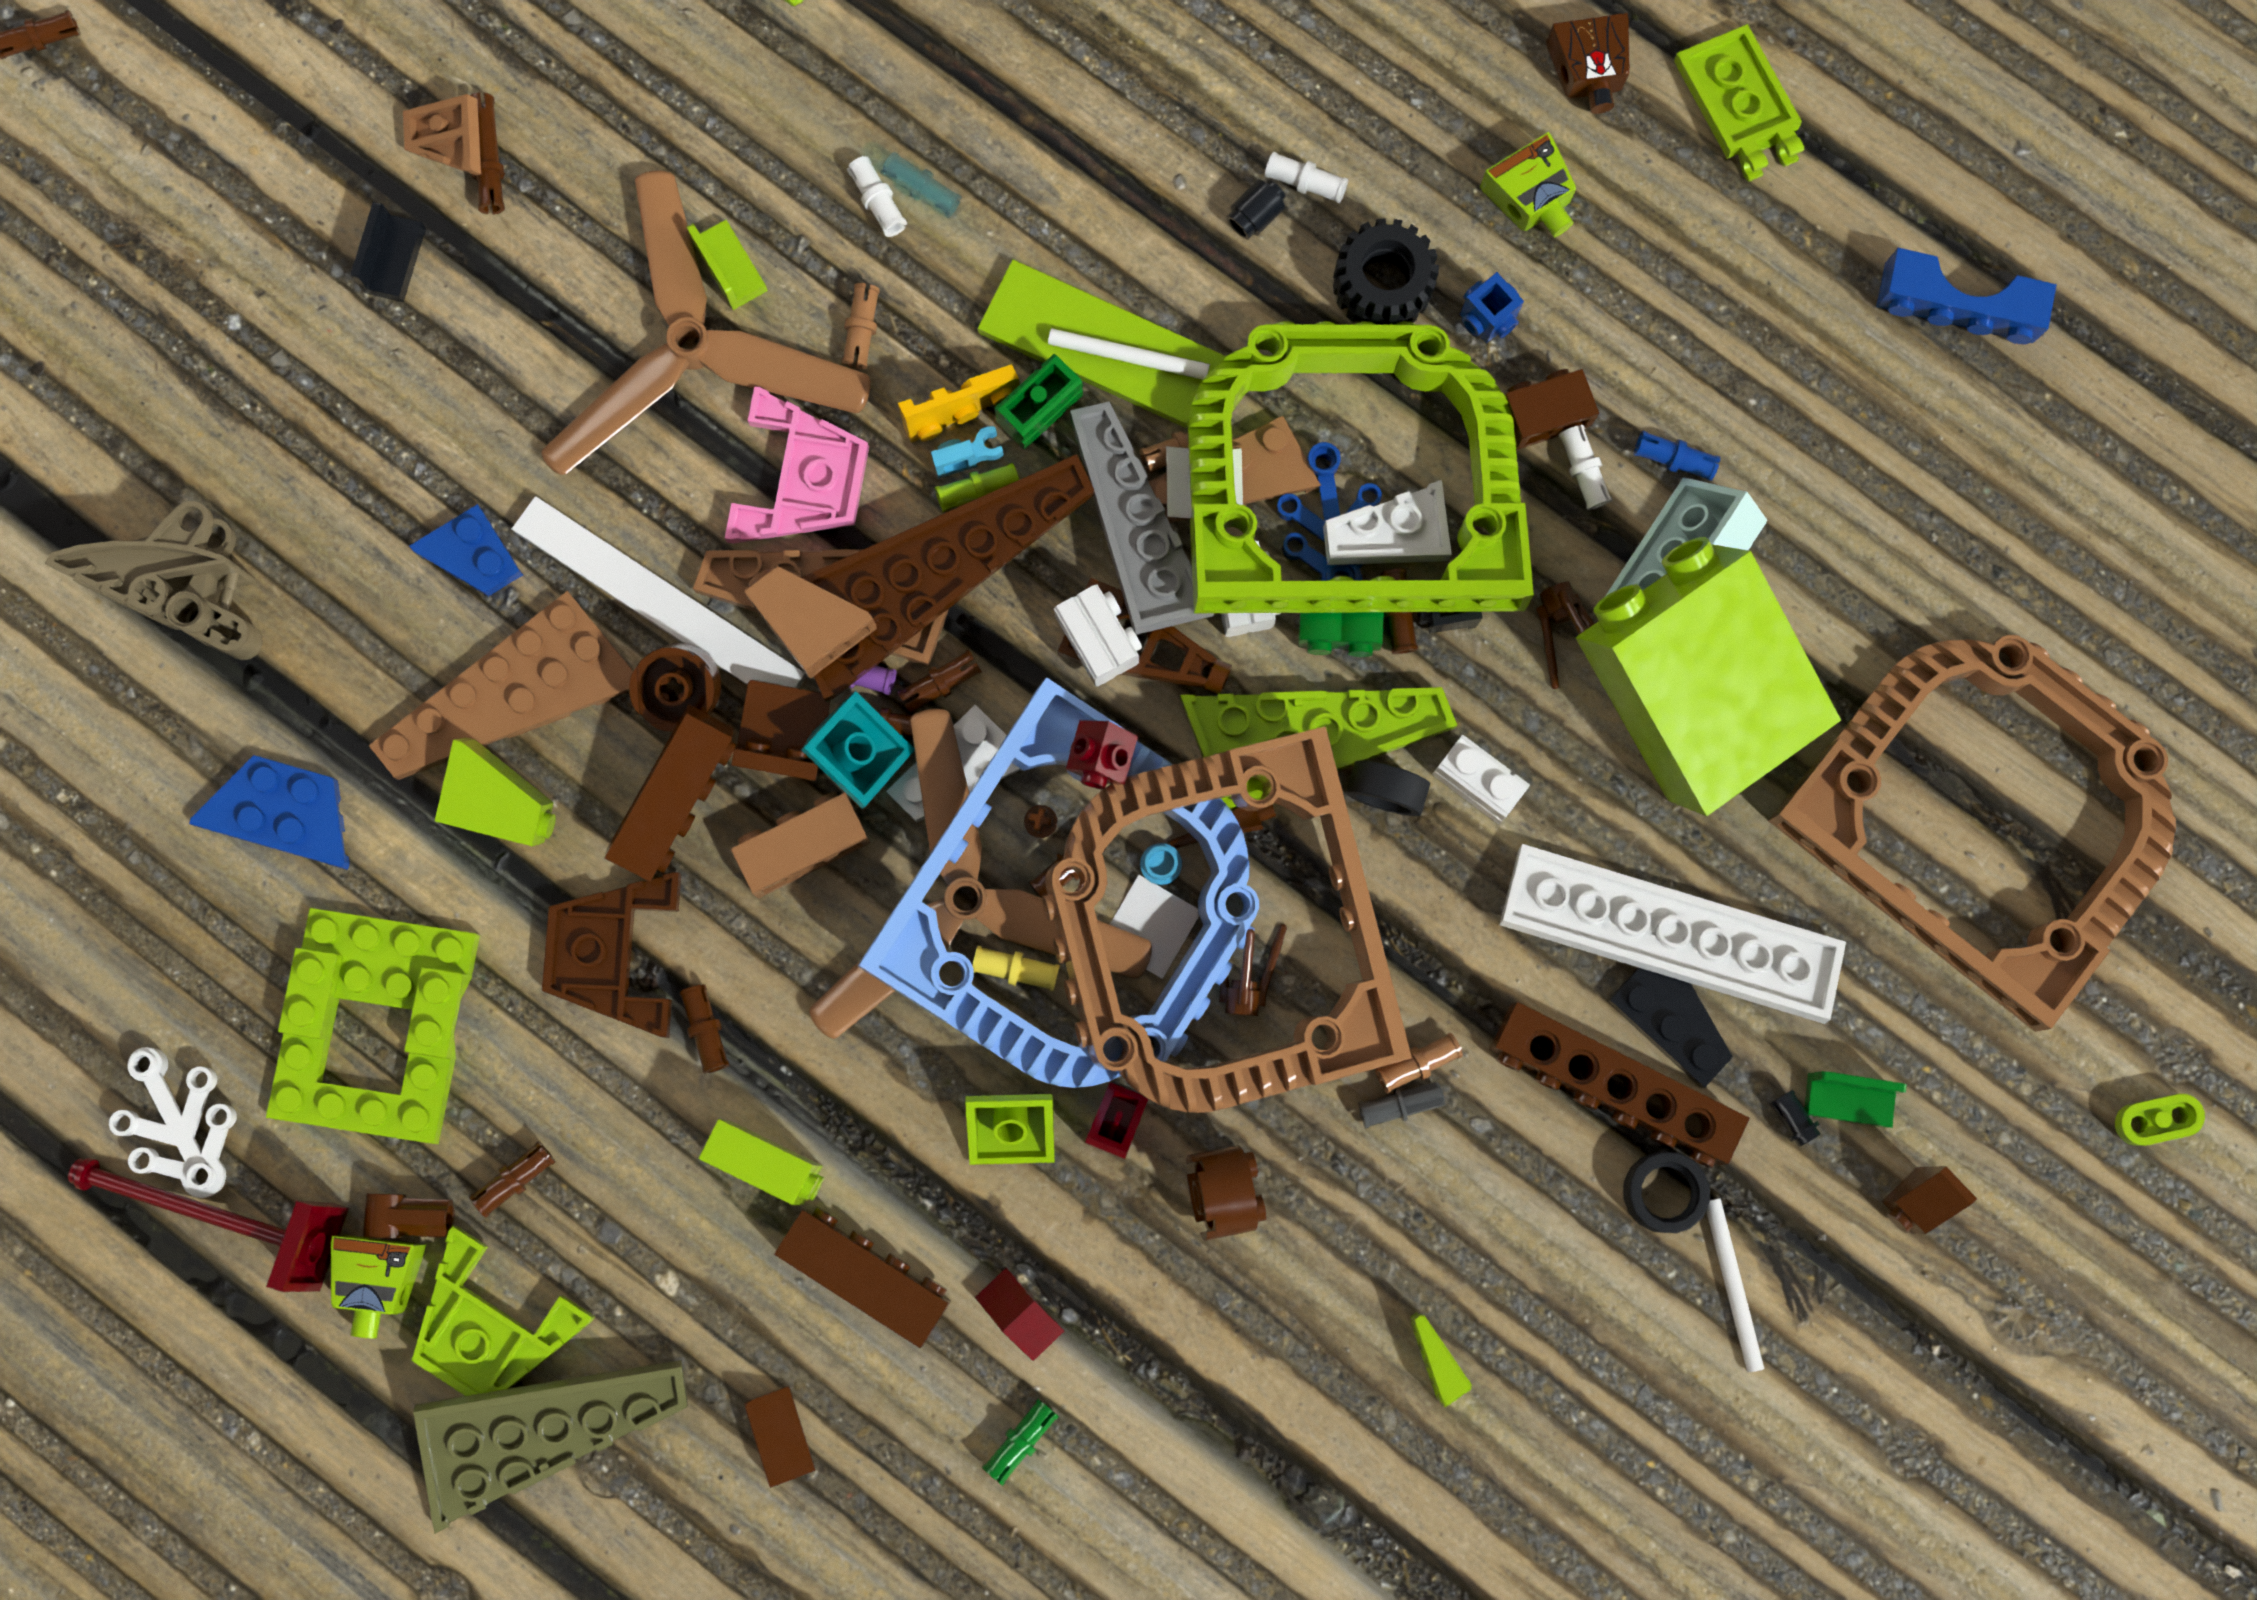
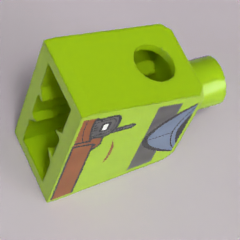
[1480,132,1576,237]
[331,1235,426,1338]

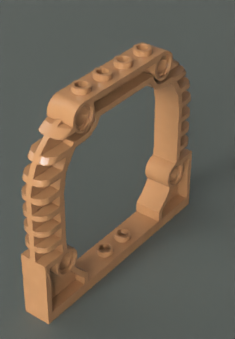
[1768,635,2176,1032]
[1042,726,1412,1113]

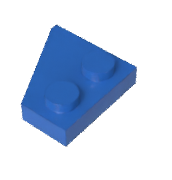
[410,504,523,597]

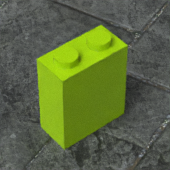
[698,1119,824,1205]

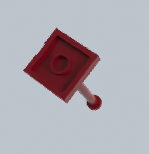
[68,1158,349,1292]

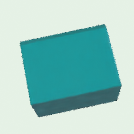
[801,691,915,809]

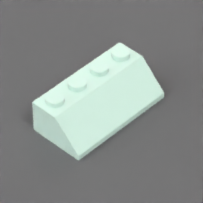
[1605,477,1767,596]

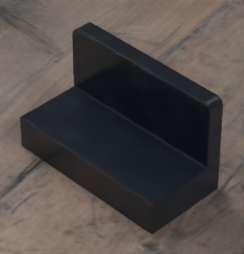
[351,201,426,302]

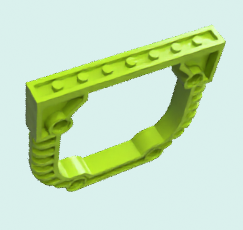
[1188,321,1534,613]

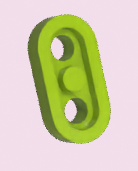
[2115,1094,2205,1146]

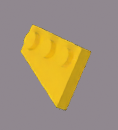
[898,364,1020,443]

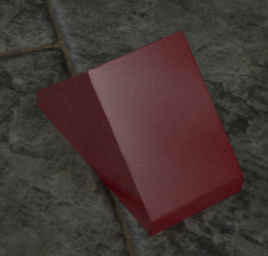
[1085,1082,1148,1160]
[975,1267,1065,1361]

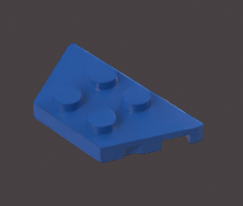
[189,755,350,870]

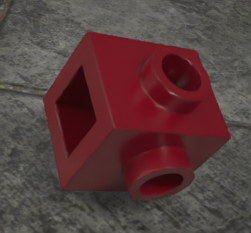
[1066,720,1138,789]

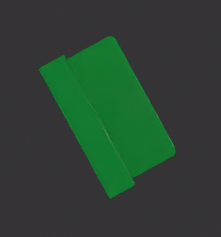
[1804,1071,1907,1128]

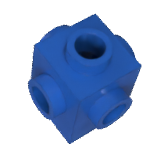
[1460,272,1524,344]

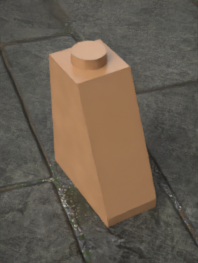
[744,566,877,679]

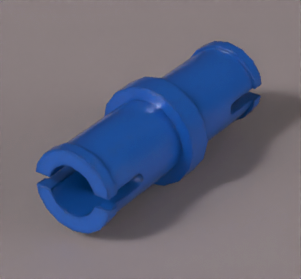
[1633,430,1721,481]

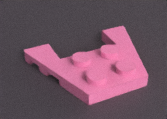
[725,386,869,544]

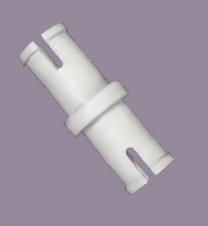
[1265,152,1348,204]
[847,156,907,237]
[1559,424,1612,510]

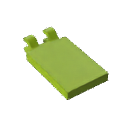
[1674,24,1804,182]

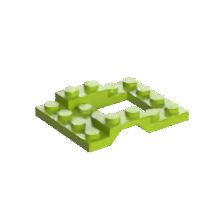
[266,908,480,1144]

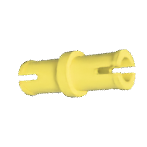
[972,946,1060,991]

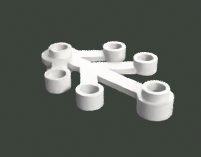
[109,1047,237,1198]

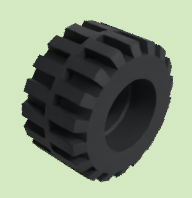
[1333,218,1439,325]

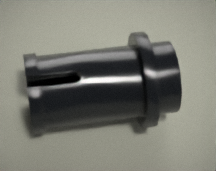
[1769,1090,1821,1147]

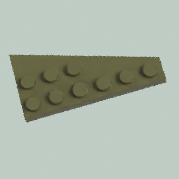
[413,1360,688,1534]

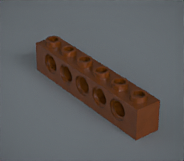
[1489,1002,1750,1168]

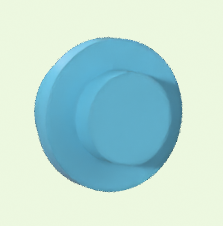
[1140,843,1182,885]

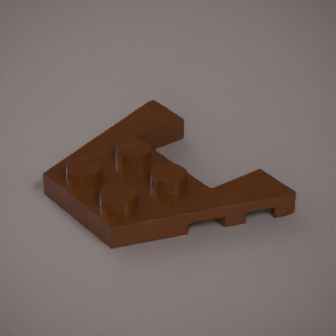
[542,872,681,1038]

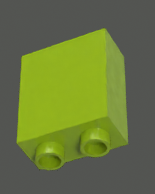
[1575,537,1841,816]

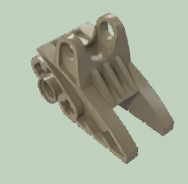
[44,501,263,660]

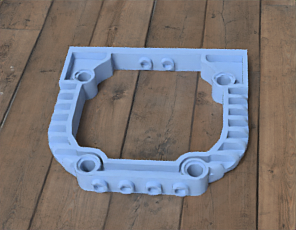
[857,677,1259,1088]

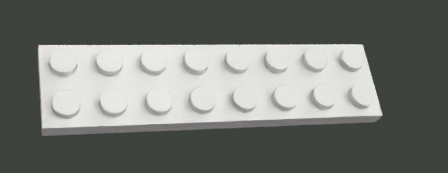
[1499,844,1846,1024]

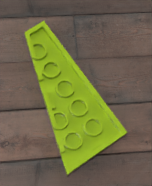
[1180,687,1457,810]

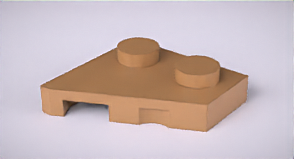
[403,94,481,176]

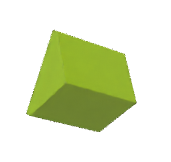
[965,1094,1055,1165]

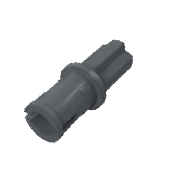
[1358,1082,1445,1129]

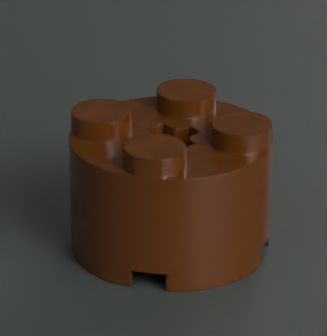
[629,643,721,732]
[1186,1145,1266,1241]

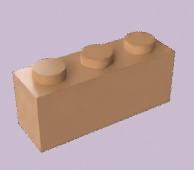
[731,792,871,899]

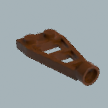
[1057,577,1232,695]

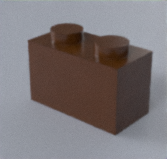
[1505,369,1599,450]

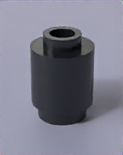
[1226,179,1286,240]

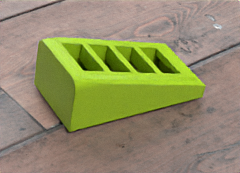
[1410,1312,1472,1407]

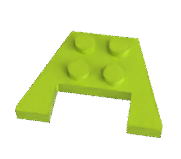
[412,1226,595,1396]

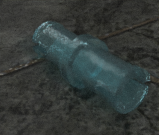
[881,152,962,218]

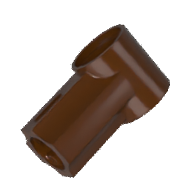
[363,1193,455,1238]

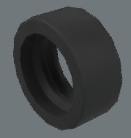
[1346,760,1430,816]
[1623,1152,1710,1234]

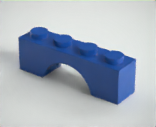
[1876,247,2057,344]

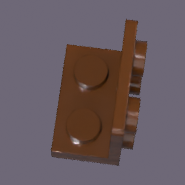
[731,680,831,781]

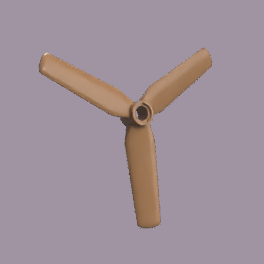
[541,170,871,475]
[809,708,1152,1039]

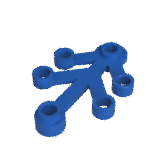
[1276,442,1382,581]

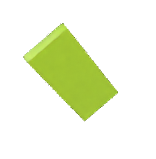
[978,259,1226,429]

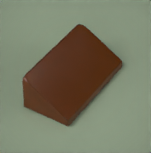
[744,1386,816,1488]

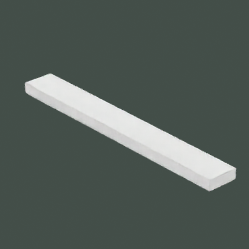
[512,496,807,688]

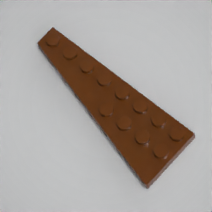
[801,454,1094,702]

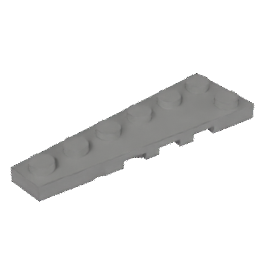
[1070,402,1214,635]

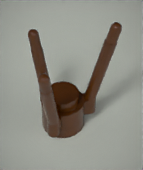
[1536,582,1595,689]
[1219,924,1287,1016]

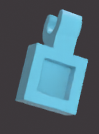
[931,426,1004,479]

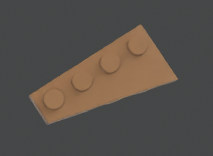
[1148,416,1321,523]

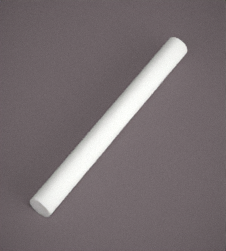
[1048,328,1210,380]
[1706,1198,1764,1372]

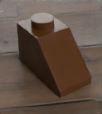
[1881,1166,1977,1234]

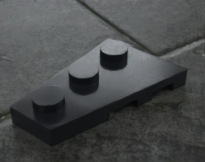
[1607,967,1733,1088]

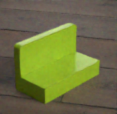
[686,220,768,310]

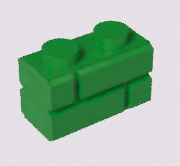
[995,354,1083,450]

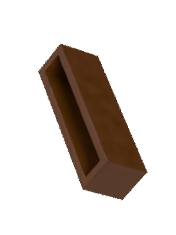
[604,704,736,882]
[774,1207,951,1348]

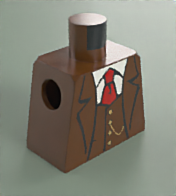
[1546,13,1630,114]

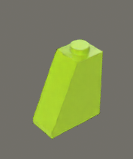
[435,737,556,846]

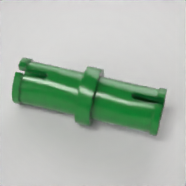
[982,1399,1059,1486]

